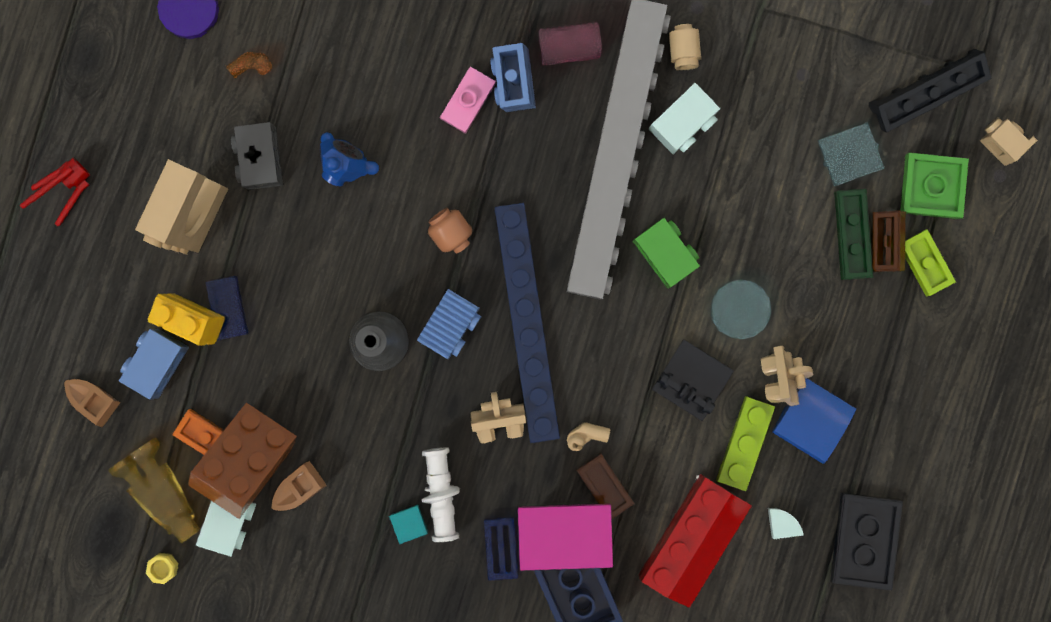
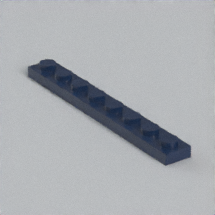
[495,203,560,443]

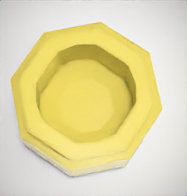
[146,553,178,584]

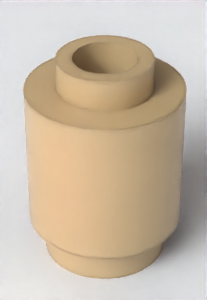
[669,24,701,70]

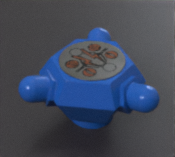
[320,132,379,186]

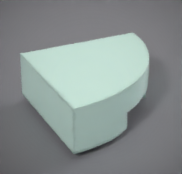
[768,508,803,539]

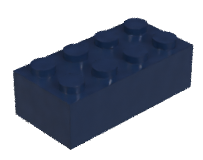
[518,504,623,622]

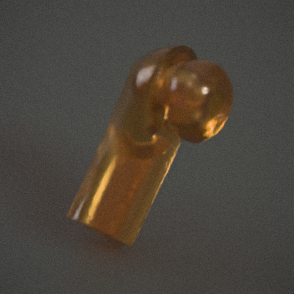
[226,52,272,78]

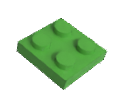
[900,153,969,219]

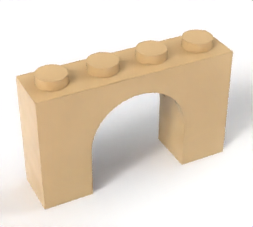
[135,159,228,255]

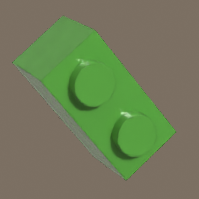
[632,218,700,289]

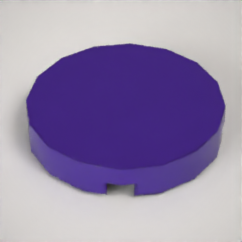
[157,0,219,39]

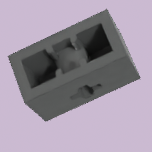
[231,122,283,190]

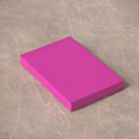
[518,504,613,571]

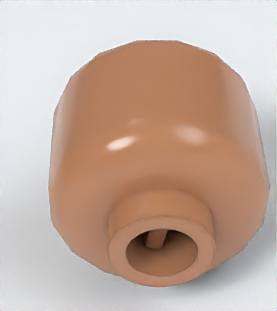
[428,208,472,254]

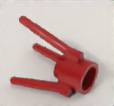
[20,158,90,226]

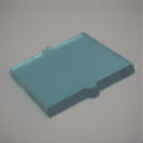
[818,123,884,187]

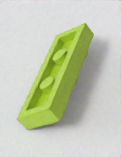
[716,396,775,491]

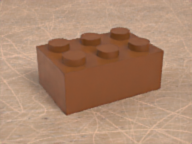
[188,403,297,519]

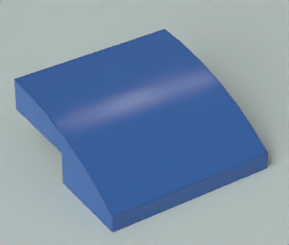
[772,379,856,464]

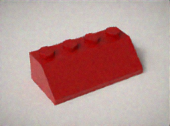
[638,474,752,608]

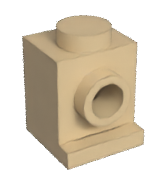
[980,117,1038,166]

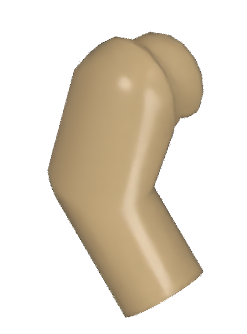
[567,423,610,451]

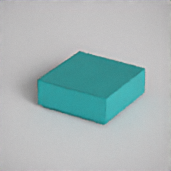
[389,504,428,544]

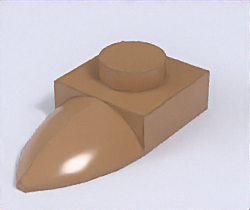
[64,379,120,427]
[271,461,327,511]

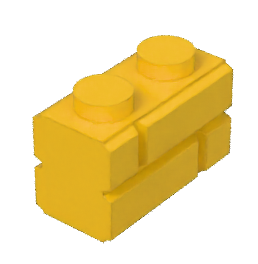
[148,294,225,346]

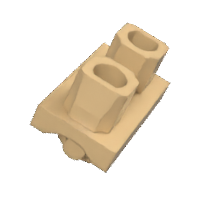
[761,346,813,406]
[471,392,526,443]

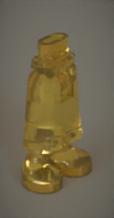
[108,437,201,543]

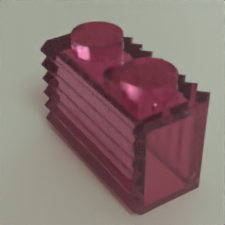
[538,21,602,66]

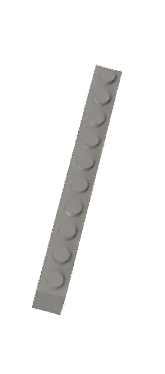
[566,0,671,300]

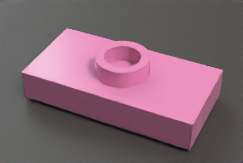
[440,66,496,134]

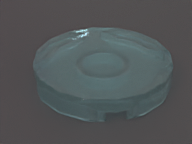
[711,280,771,339]

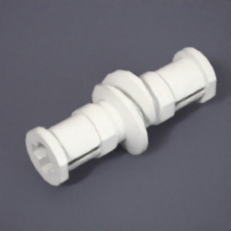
[422,447,460,542]

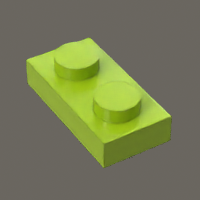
[905,229,956,297]

